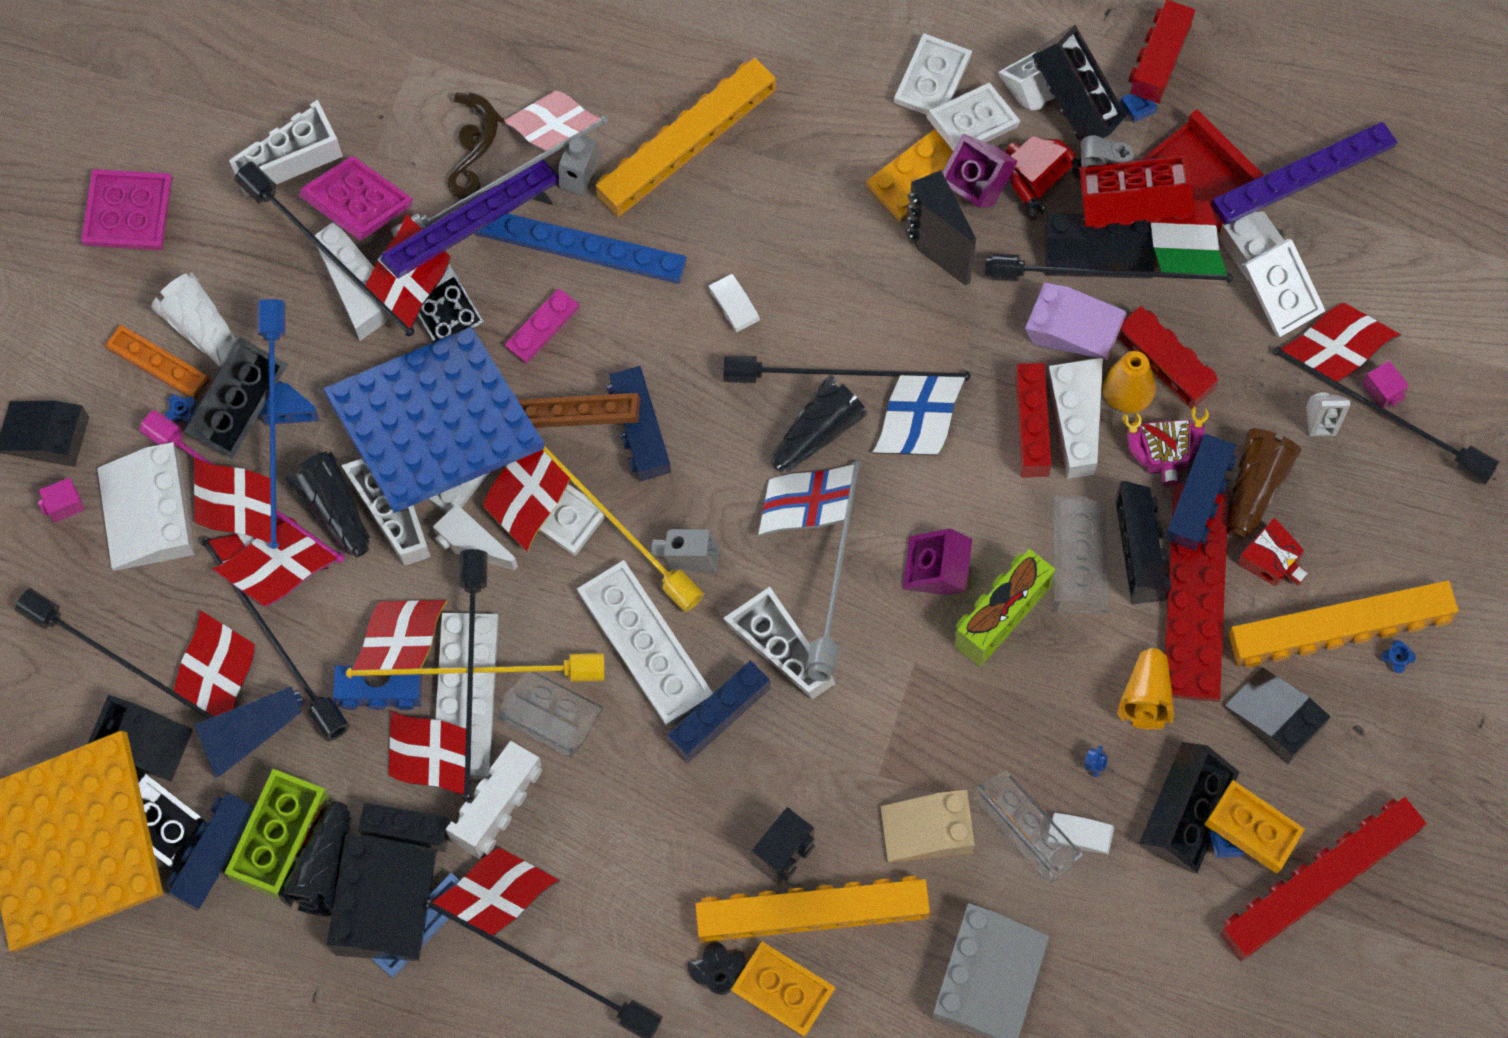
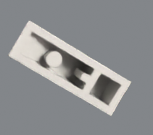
[1306,392,1350,436]
[433,504,518,570]

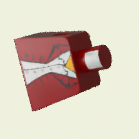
[1237,518,1309,586]

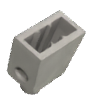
[559,136,602,196]
[652,529,720,574]

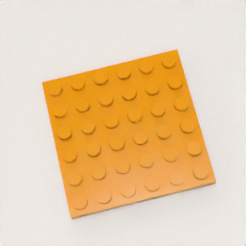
[0,731,163,952]

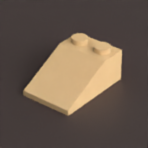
[881,790,975,863]

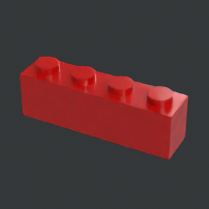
[1128,0,1196,104]
[1117,306,1219,409]
[1015,363,1051,478]

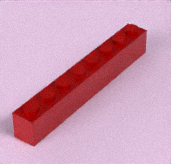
[1220,797,1427,962]

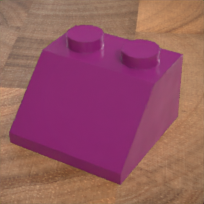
[942,134,1018,208]
[903,528,972,595]

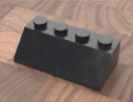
[1032,25,1127,141]
[1045,213,1155,278]
[183,336,288,459]
[1115,481,1171,605]
[1139,742,1239,874]

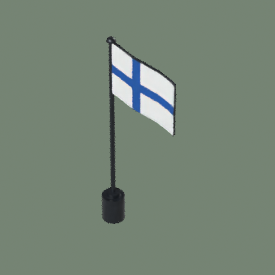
[723,355,971,455]

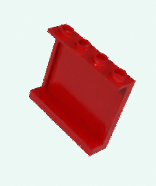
[1141,109,1265,233]

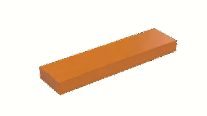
[105,324,210,400]

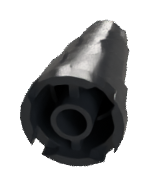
[770,375,868,473]
[285,451,371,558]
[279,801,352,916]

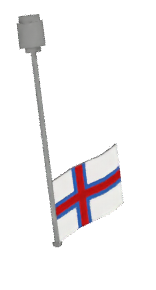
[758,460,862,682]

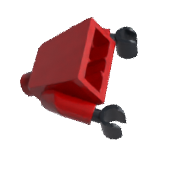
[1006,136,1082,221]

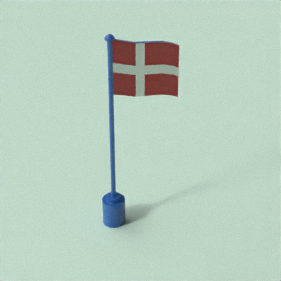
[194,299,286,549]

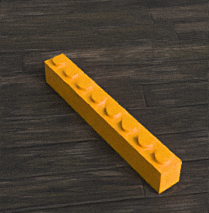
[596,57,776,218]
[1228,580,1459,668]
[695,876,930,943]

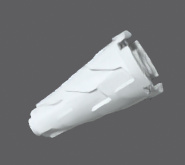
[151,272,236,366]

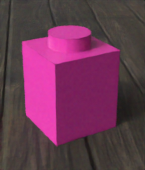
[1363,360,1409,408]
[38,478,85,523]

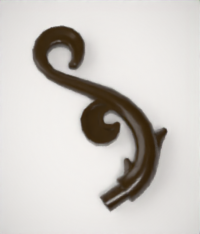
[447,92,505,199]

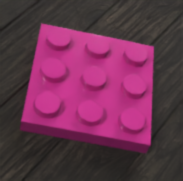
[300,155,413,241]
[81,169,173,251]

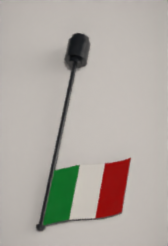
[985,200,1233,283]

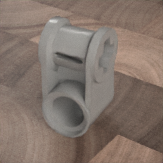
[1080,135,1134,167]

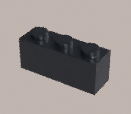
[358,803,451,853]

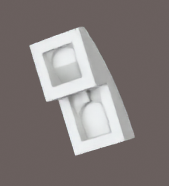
[709,274,760,332]
[1048,813,1114,854]

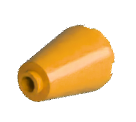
[1101,351,1156,414]
[1117,648,1175,730]

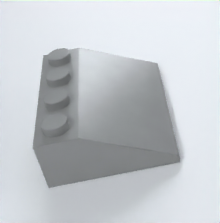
[932,903,1050,1038]

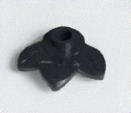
[688,941,746,995]

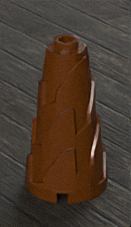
[1227,428,1301,539]

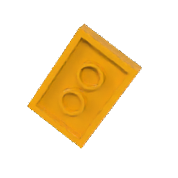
[1204,780,1305,874]
[731,941,836,1038]

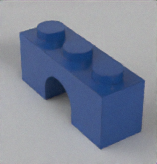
[333,666,423,710]

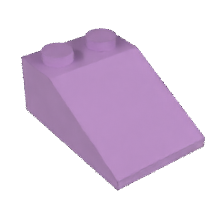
[1025,282,1126,360]

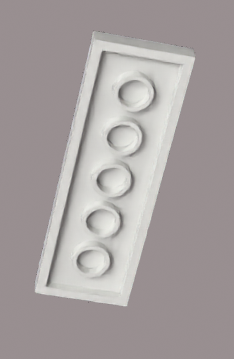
[577,560,713,727]
[436,613,499,779]

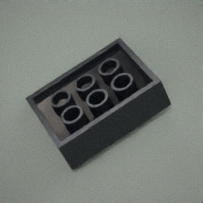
[905,170,976,285]
[326,835,437,961]

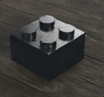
[751,807,815,885]

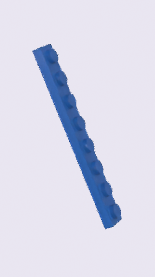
[474,214,687,284]

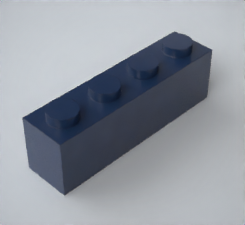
[606,365,671,482]
[1164,434,1238,551]
[667,660,770,764]
[165,792,255,911]

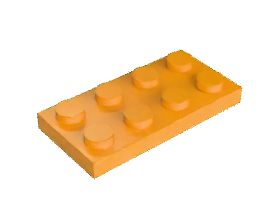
[866,129,953,223]

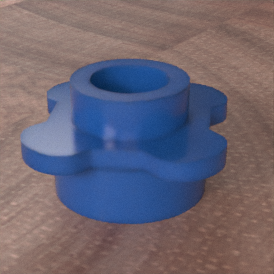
[166,395,195,422]
[1381,640,1416,673]
[1085,745,1108,778]

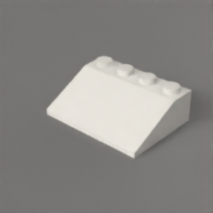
[97,442,195,571]

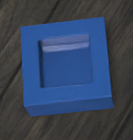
[1120,94,1157,123]
[1209,829,1245,858]

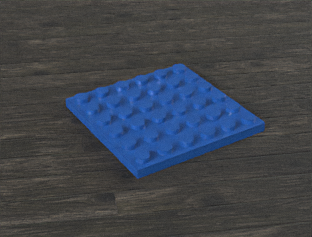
[323,327,544,513]

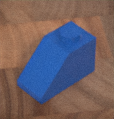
[260,381,319,425]

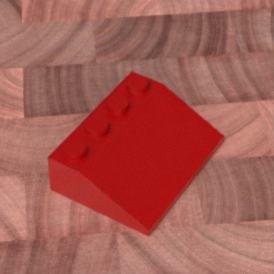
[1080,155,1195,228]

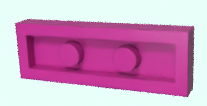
[505,288,579,365]

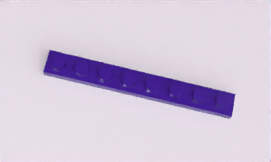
[1210,122,1398,226]
[380,160,559,279]

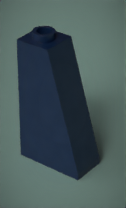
[194,687,304,778]

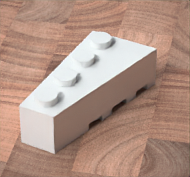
[229,99,343,198]
[314,222,391,341]
[1046,358,1103,479]
[341,459,431,566]
[723,587,835,700]
[446,741,542,860]

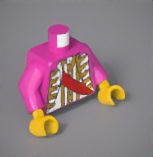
[1122,407,1209,486]

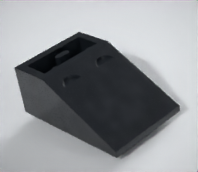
[417,263,484,343]
[87,695,193,782]

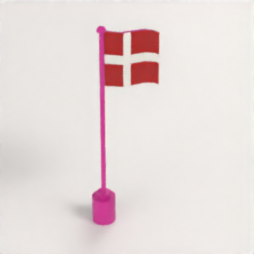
[139,410,345,607]

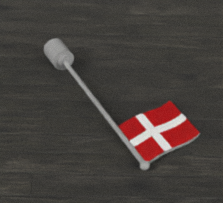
[391,90,609,237]

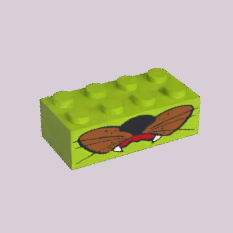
[954,548,1056,667]
[225,769,330,901]

